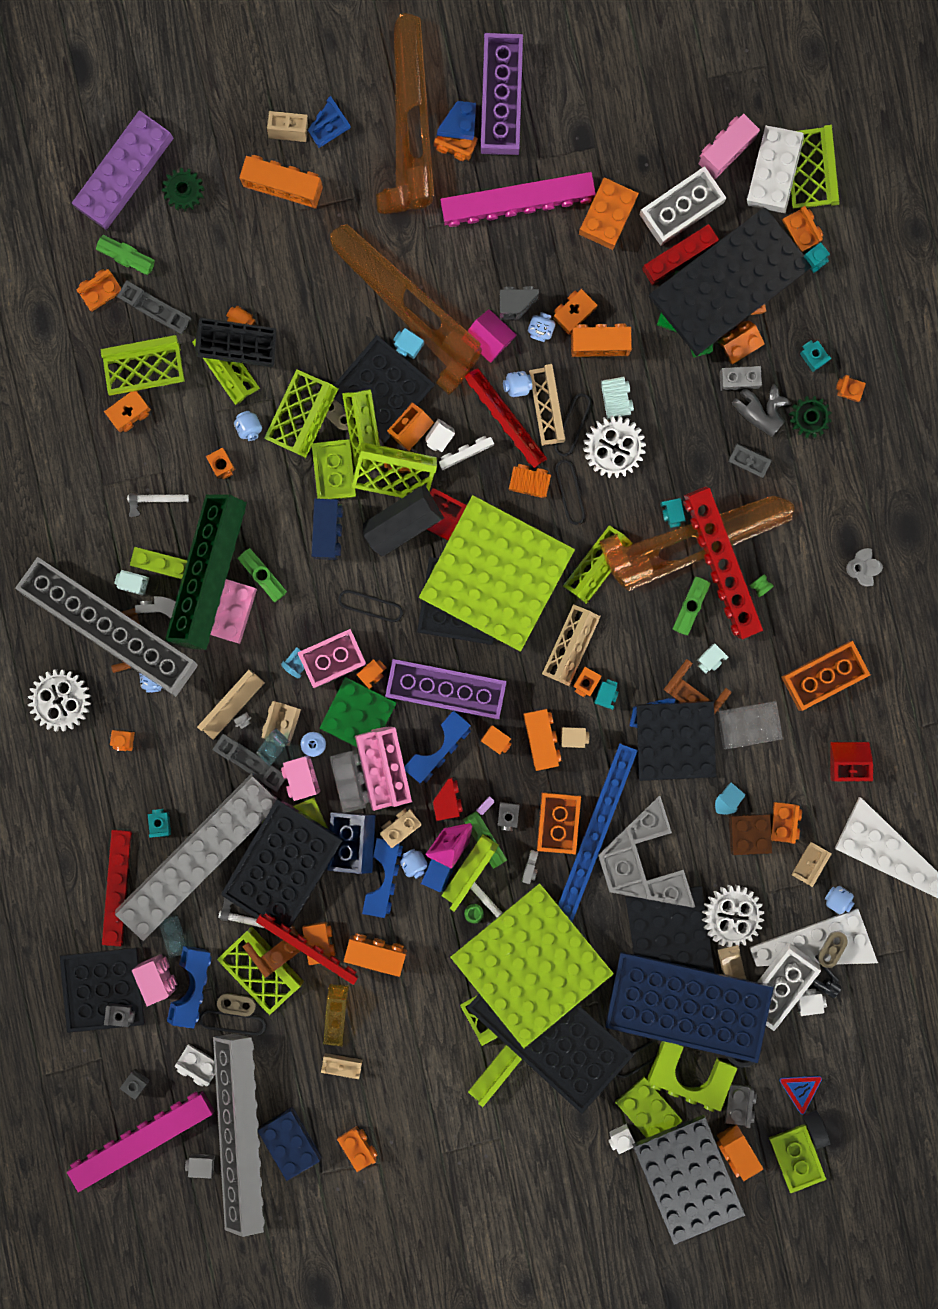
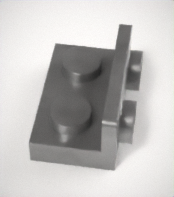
[725,1084,757,1128]

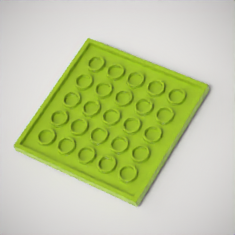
[419,495,575,652]
[450,883,614,1048]

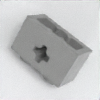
[720,366,762,391]

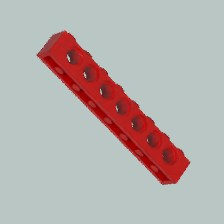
[683,487,763,639]

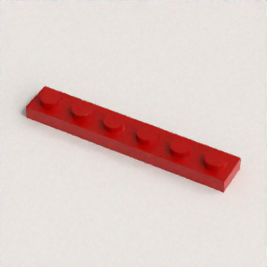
[464,368,547,468]
[102,830,132,947]
[255,913,359,985]

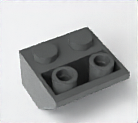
[499,286,539,320]

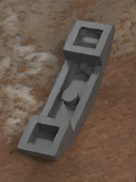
[117,280,192,335]
[212,734,285,792]

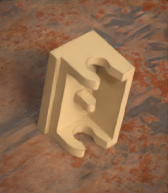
[267,111,308,142]
[791,842,832,887]
[718,945,746,980]
[321,1053,363,1079]

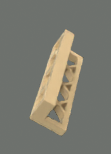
[529,364,565,446]
[542,604,600,686]
[197,670,265,740]

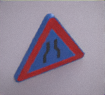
[779,1076,822,1115]

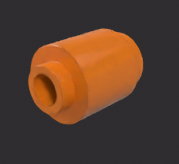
[226,306,256,325]

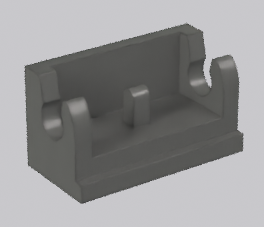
[728,443,772,478]

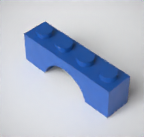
[404,710,471,783]
[362,837,403,918]
[167,946,211,1028]

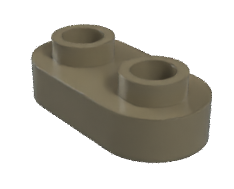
[326,399,348,431]
[818,931,848,968]
[217,993,256,1016]

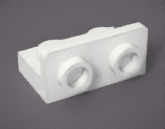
[175,1044,215,1086]

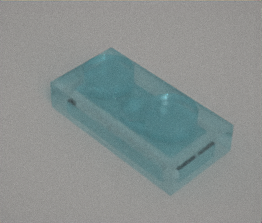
[256,728,290,766]
[159,915,187,958]

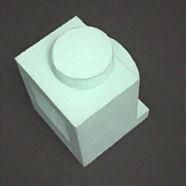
[697,644,728,674]

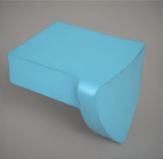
[281,647,304,678]
[715,783,745,815]

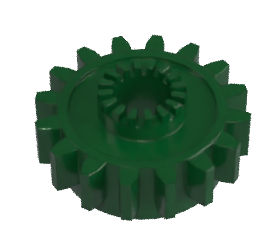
[162,168,205,212]
[789,396,832,439]

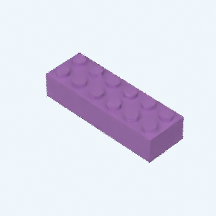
[481,33,523,155]
[72,110,174,230]
[385,659,506,719]

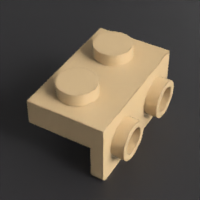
[262,701,301,746]
[380,809,421,848]

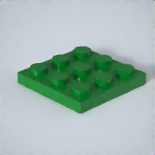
[320,677,397,748]

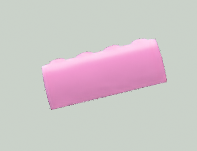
[355,727,412,811]

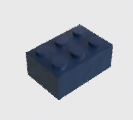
[311,498,343,560]
[327,812,376,874]
[257,1107,322,1181]

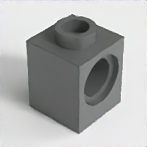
[119,1069,150,1100]

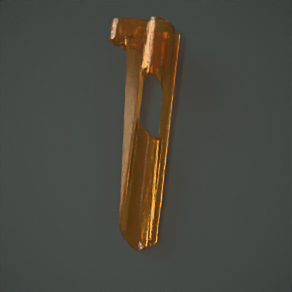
[376,13,434,214]
[330,224,482,395]
[600,496,794,592]

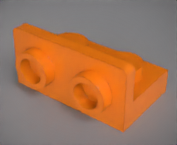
[434,136,478,161]
[782,206,823,252]
[76,269,122,312]
[771,802,802,844]
[337,1126,378,1172]

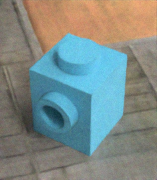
[394,328,424,359]

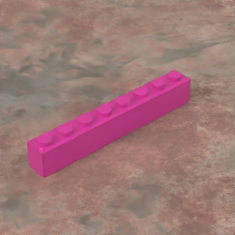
[440,172,596,227]
[67,1091,214,1192]

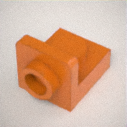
[836,375,866,402]

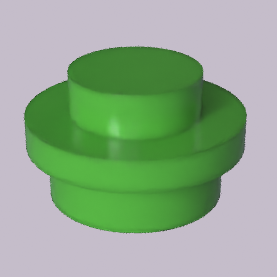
[464,904,484,923]

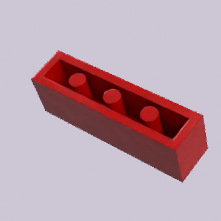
[642,224,719,285]

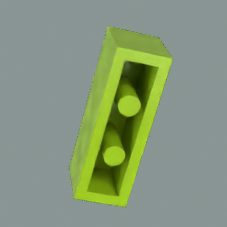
[130,547,187,579]

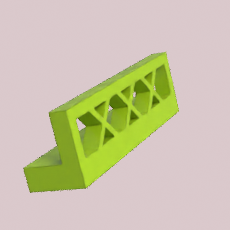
[192,339,260,405]
[342,389,383,469]
[563,526,633,604]
[442,834,499,912]
[468,1045,522,1107]

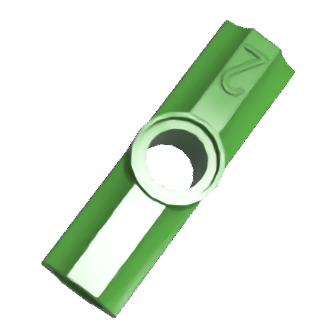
[96,235,155,275]
[237,548,287,602]
[672,576,711,636]
[463,811,507,869]

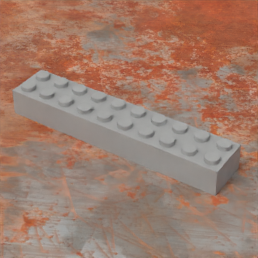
[15,557,198,697]
[115,773,278,941]
[213,1034,265,1237]

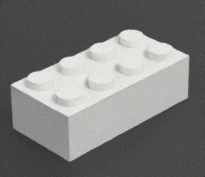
[747,125,804,213]
[639,166,726,246]
[758,942,821,1031]

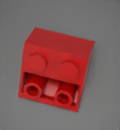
[427,488,467,541]
[830,742,873,781]
[433,777,463,821]

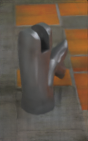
[732,384,791,437]

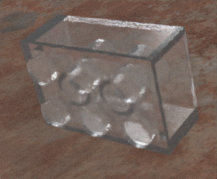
[717,701,783,749]
[330,750,370,813]

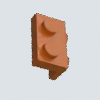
[717,320,765,364]

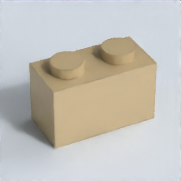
[560,727,589,748]

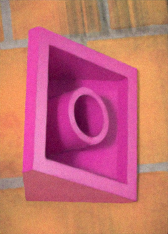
[463,309,517,363]
[426,823,472,869]

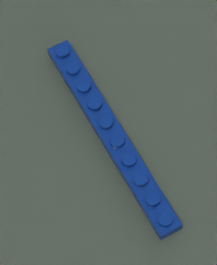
[558,743,638,922]

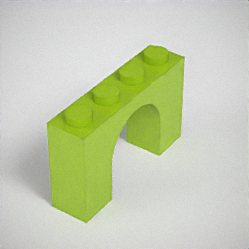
[647,1041,737,1112]

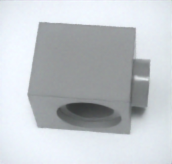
[185,1154,215,1178]

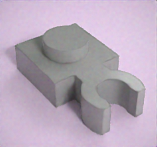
[522,850,539,884]

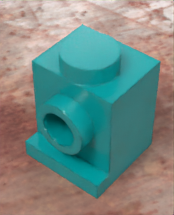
[804,242,830,273]
[800,340,831,372]
[660,498,685,528]
[594,679,619,710]
[148,809,171,838]

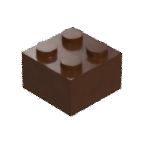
[729,813,772,855]

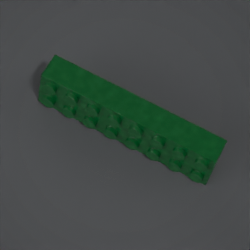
[165,494,247,650]

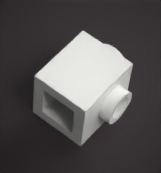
[425,419,455,452]
[797,989,827,1016]
[608,1124,635,1154]

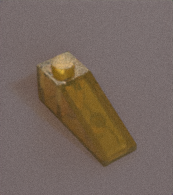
[323,984,349,1046]

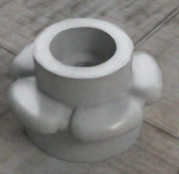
[234,712,251,729]

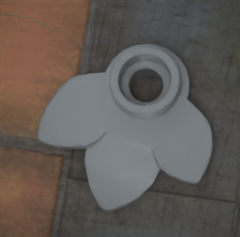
[846,548,883,587]

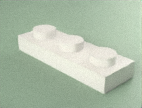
[439,436,494,470]

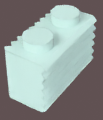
[601,377,634,420]
[115,570,149,596]

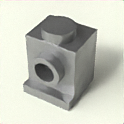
[498,802,519,831]
[104,1003,135,1027]

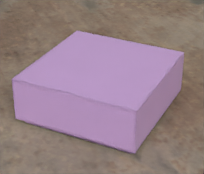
[476,796,495,815]

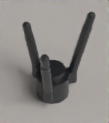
[810,955,841,998]

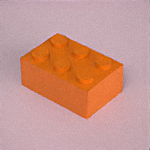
[579,178,639,250]
[571,324,632,357]
[523,709,562,771]
[537,792,581,854]
[343,933,407,977]
[716,1124,763,1181]

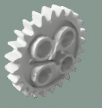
[583,415,646,478]
[28,669,91,731]
[702,885,764,947]

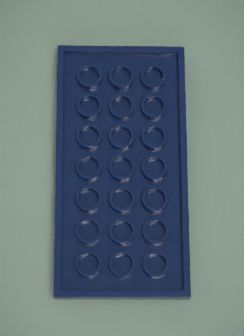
[605,952,774,1063]

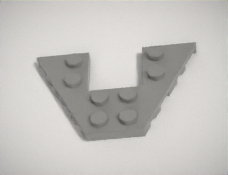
[598,796,695,907]

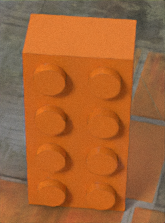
[239,155,323,209]
[781,641,870,711]

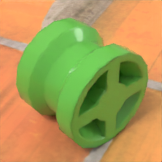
[749,574,774,597]

